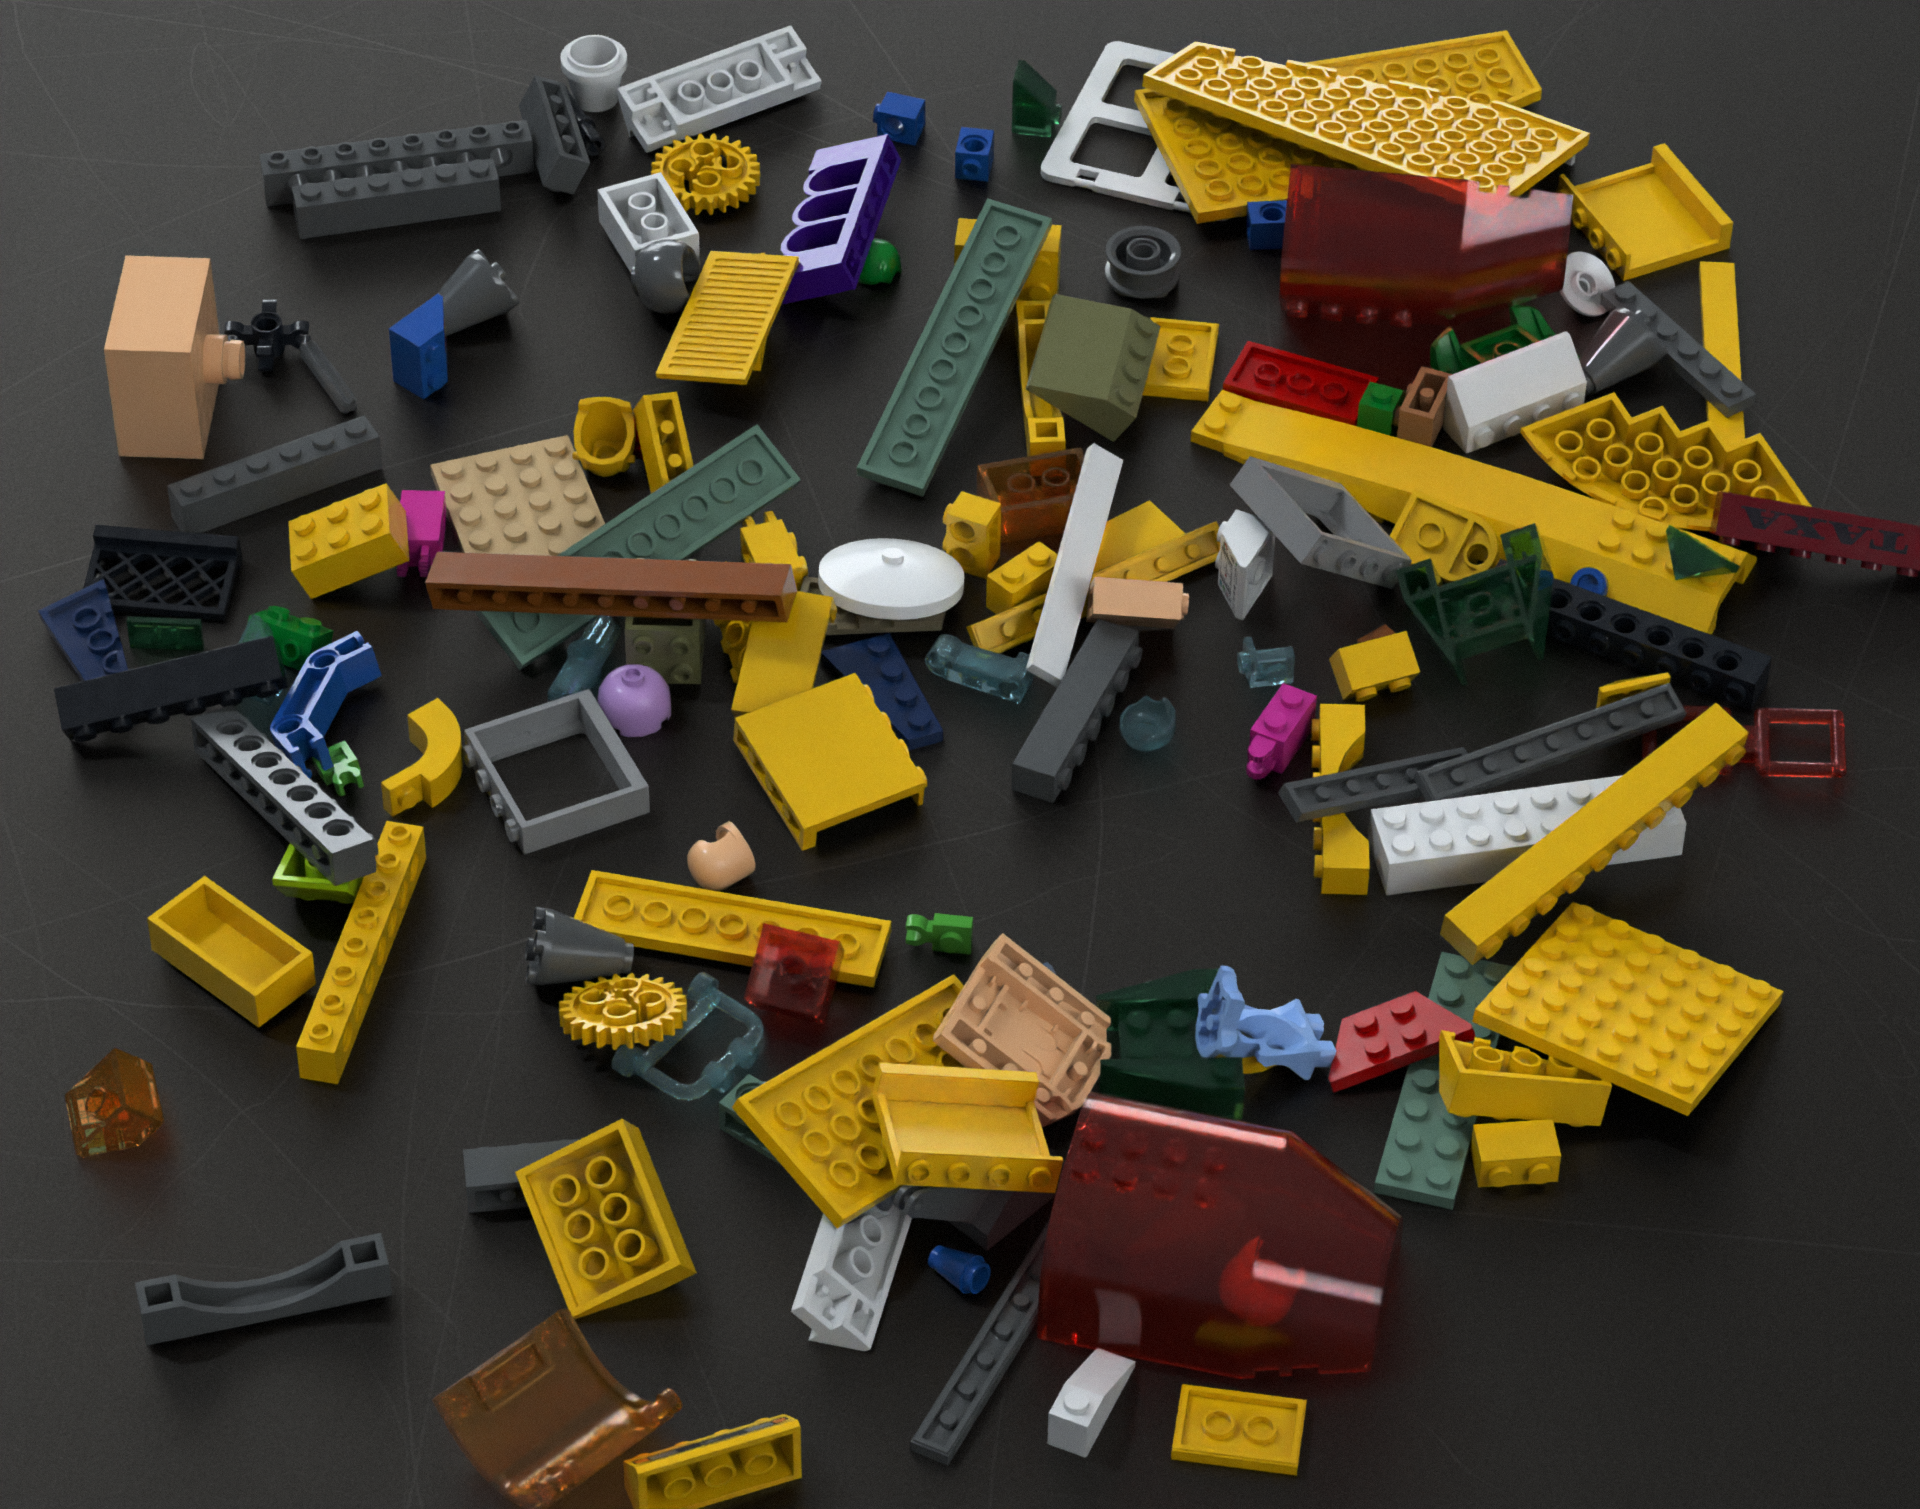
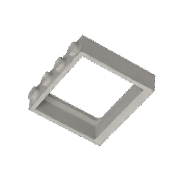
[1230,456,1412,589]
[462,689,650,855]

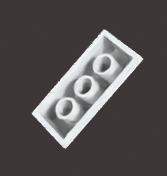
[1443,331,1587,454]

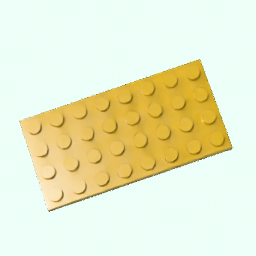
[732,974,966,1229]

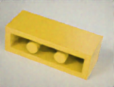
[633,392,694,494]

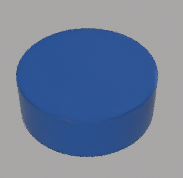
[1570,567,1609,596]

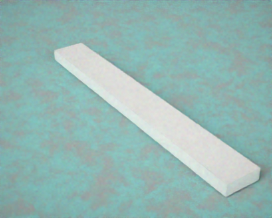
[1026,443,1123,687]

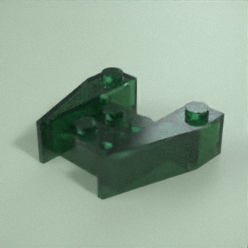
[1396,523,1554,686]
[1096,968,1245,1119]

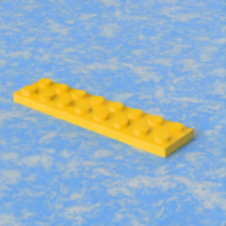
[574,870,891,988]

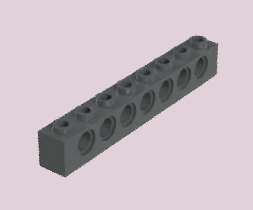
[259,120,534,207]
[191,705,378,886]

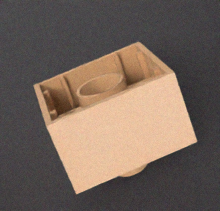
[104,256,245,459]

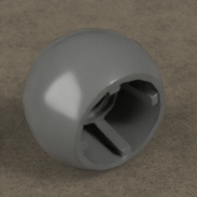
[631,239,701,314]

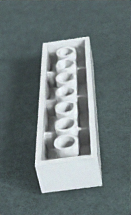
[1368,775,1687,896]

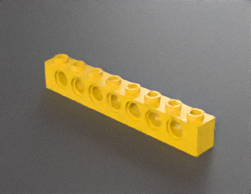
[296,821,426,1084]

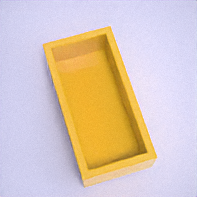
[147,876,316,1028]

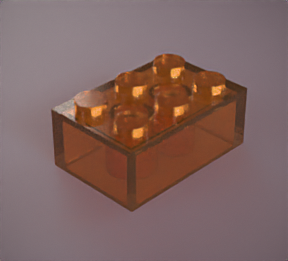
[977,447,1085,544]

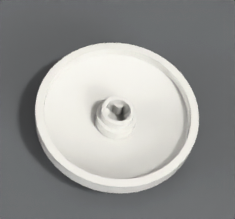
[818,538,964,620]

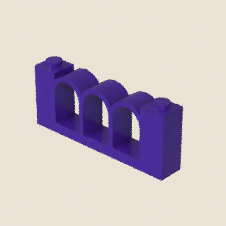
[781,134,901,304]

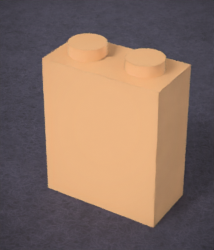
[1086,577,1189,629]

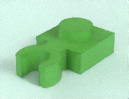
[311,740,364,796]
[906,913,973,955]

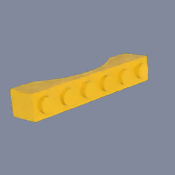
[1015,300,1066,474]
[1311,704,1370,895]

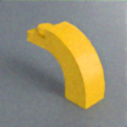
[381,698,463,817]

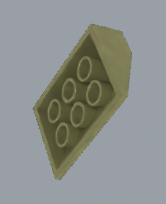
[1026,294,1160,442]

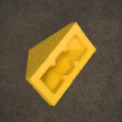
[1596,672,1671,708]

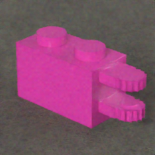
[397,490,447,577]
[1246,683,1317,780]

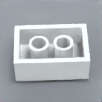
[597,172,700,273]

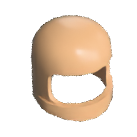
[687,821,756,891]

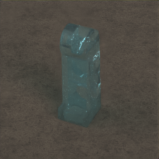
[925,634,1033,703]

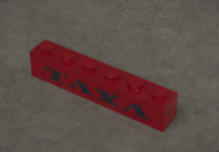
[1710,490,1920,577]

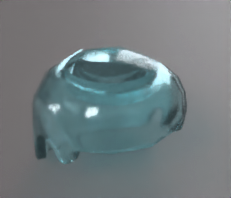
[1120,696,1176,752]

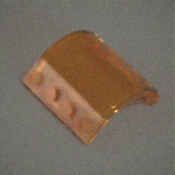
[432,1309,682,1509]

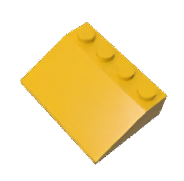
[515,1118,697,1319]

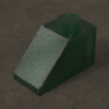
[1012,60,1062,137]

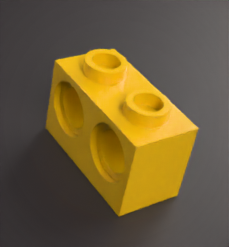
[942,491,1001,579]

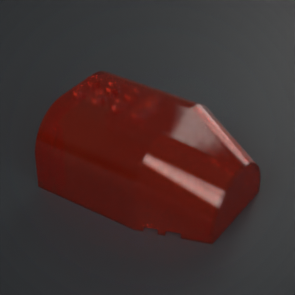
[1279,164,1573,327]
[1037,1092,1403,1379]

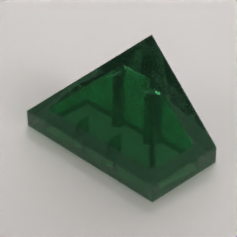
[1666,525,1740,580]
[126,616,204,651]

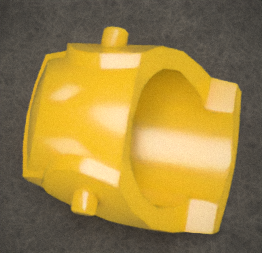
[572,397,636,477]

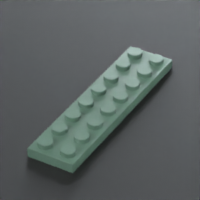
[1374,952,1513,1210]

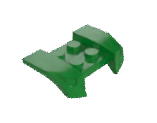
[1430,305,1580,374]

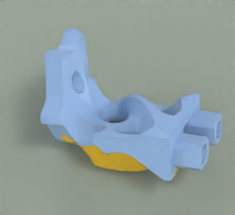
[1195,965,1336,1080]

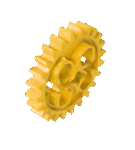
[651,133,760,215]
[559,973,687,1050]

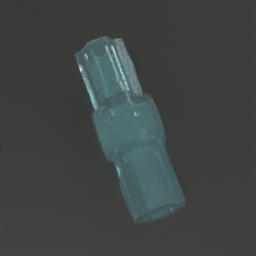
[548,615,621,702]

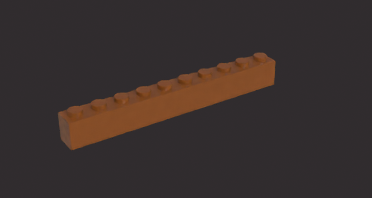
[425,552,797,622]

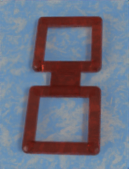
[1642,706,1847,778]

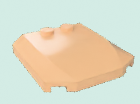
[933,933,1111,1127]

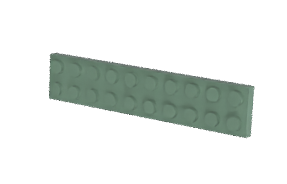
[857,198,1052,497]
[475,424,801,670]

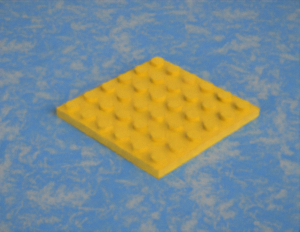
[1472,902,1784,1116]

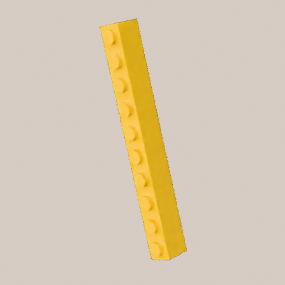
[1440,703,1749,965]

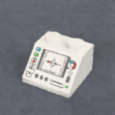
[1215,509,1275,621]

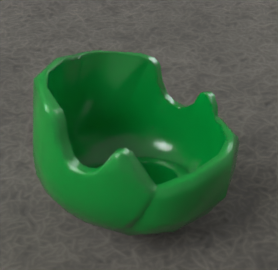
[858,238,902,285]

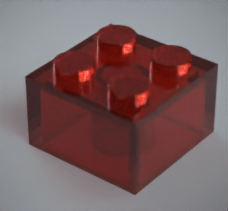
[743,923,845,1025]

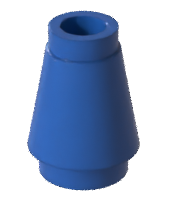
[928,1245,991,1294]

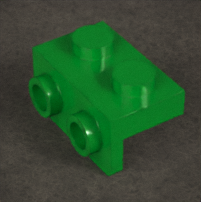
[244,606,334,671]

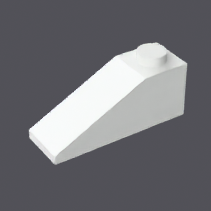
[1047,1348,1135,1458]

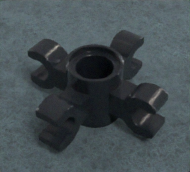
[224,299,311,371]

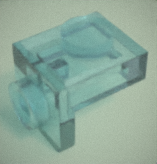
[1237,637,1295,688]

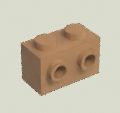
[1393,366,1453,447]

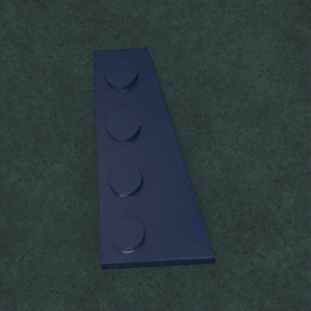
[38,579,129,681]
[821,633,943,750]

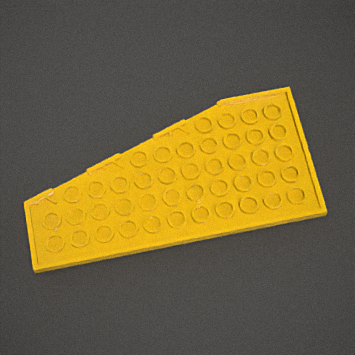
[1134,30,1542,224]
[1142,41,1590,216]

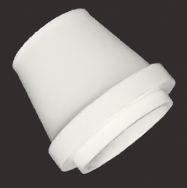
[560,35,627,112]

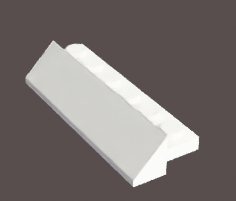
[617,25,821,153]
[791,1193,912,1351]

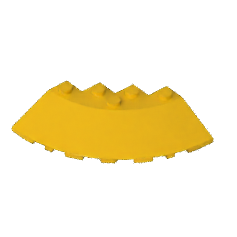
[1520,392,1812,531]

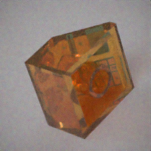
[64,1048,164,1157]

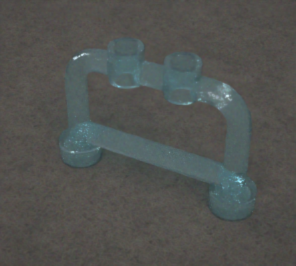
[612,972,764,1100]

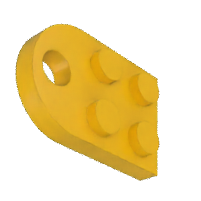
[1390,488,1500,586]

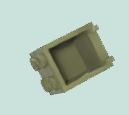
[625,558,706,684]

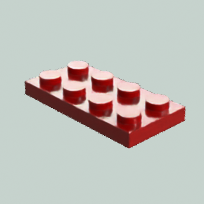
[1223,341,1379,426]

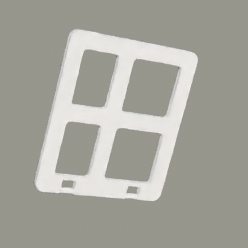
[1041,41,1230,221]

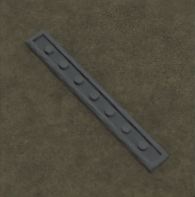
[1413,683,1687,802]
[910,1208,1092,1466]

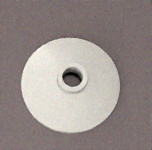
[1556,252,1616,317]

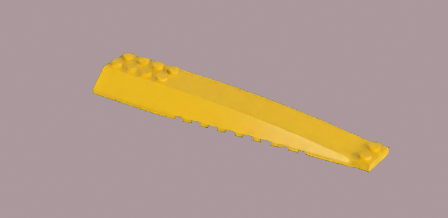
[1191,390,1757,635]

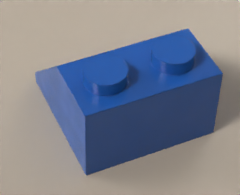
[389,294,448,400]

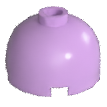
[598,664,671,737]

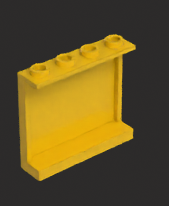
[1555,143,1733,281]
[733,673,927,851]
[872,1063,1063,1193]

